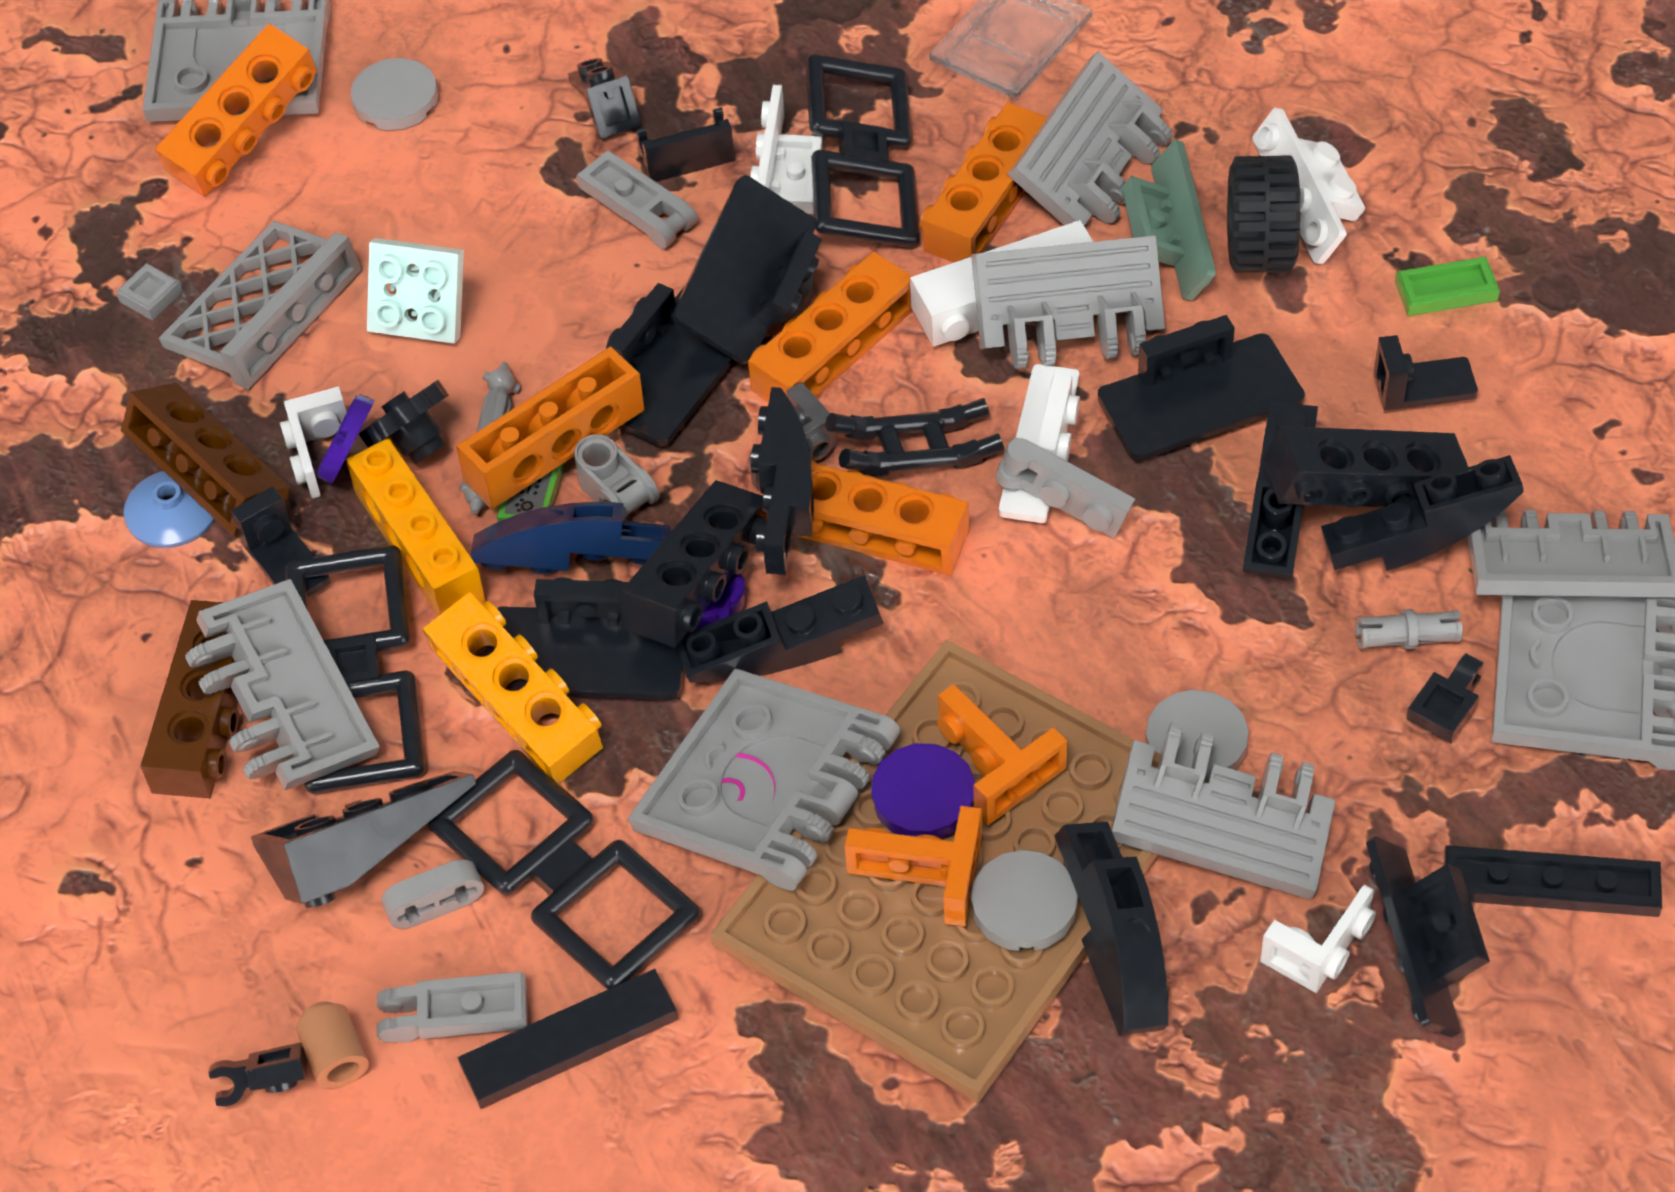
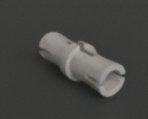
[1355,609,1463,650]

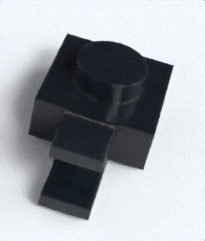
[1406,653,1484,743]
[208,1042,307,1107]

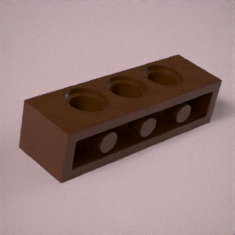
[121,383,290,537]
[140,600,238,799]

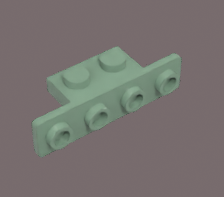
[1121,139,1216,301]

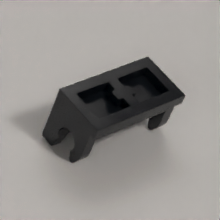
[636,107,735,182]

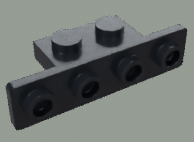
[1366,836,1490,1038]

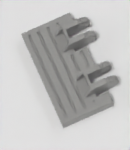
[1007,51,1173,226]
[971,235,1165,369]
[1467,510,1675,597]
[185,579,380,791]
[1111,723,1335,900]

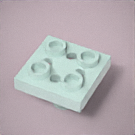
[367,238,464,344]

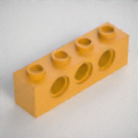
[346,438,486,616]
[423,592,603,784]

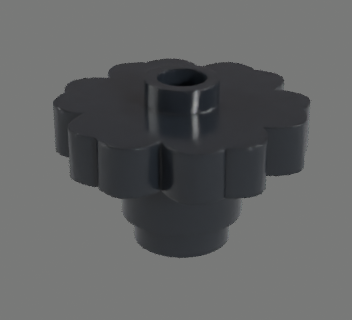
[358,379,449,464]

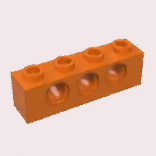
[155,23,317,197]
[919,102,1047,262]
[748,251,913,402]
[456,346,645,510]
[767,460,969,576]

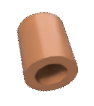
[296,1001,369,1089]

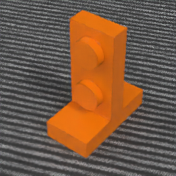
[937,684,1067,826]
[845,806,982,927]

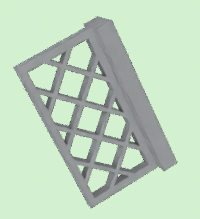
[159,221,362,390]

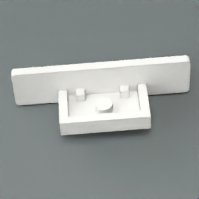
[750,85,823,214]
[1252,108,1366,264]
[999,364,1080,523]

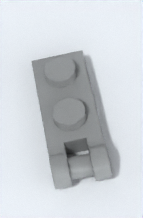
[576,150,698,249]
[995,438,1135,538]

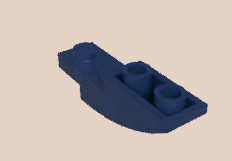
[471,502,670,574]

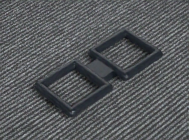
[806,54,920,248]
[285,545,426,794]
[428,750,700,990]

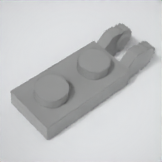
[377,972,528,1043]

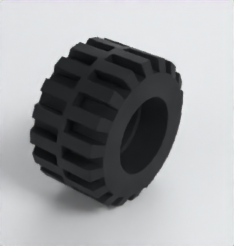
[1227,155,1300,273]

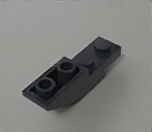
[751,387,814,575]
[1243,400,1318,579]
[1321,455,1524,571]
[677,575,884,682]
[1054,821,1168,1035]

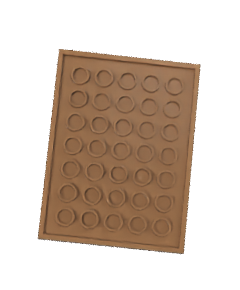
[710,640,1207,1103]

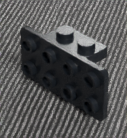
[672,175,822,365]
[606,283,735,446]
[1098,315,1305,461]
[485,577,688,700]

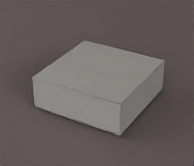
[116,263,183,321]

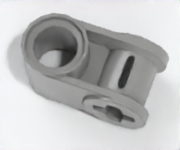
[574,434,660,521]

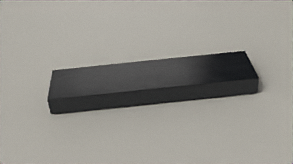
[1443,845,1662,917]
[457,969,679,1109]

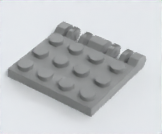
[142,0,331,122]
[1491,595,1675,770]
[628,668,901,891]

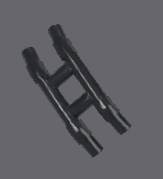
[825,398,1005,476]

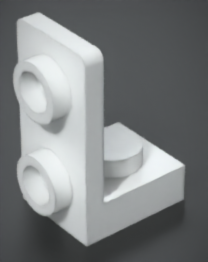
[280,386,346,499]
[1260,884,1376,993]

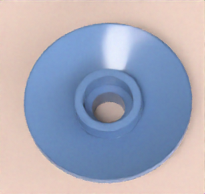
[124,471,215,548]

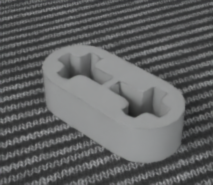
[382,860,484,929]

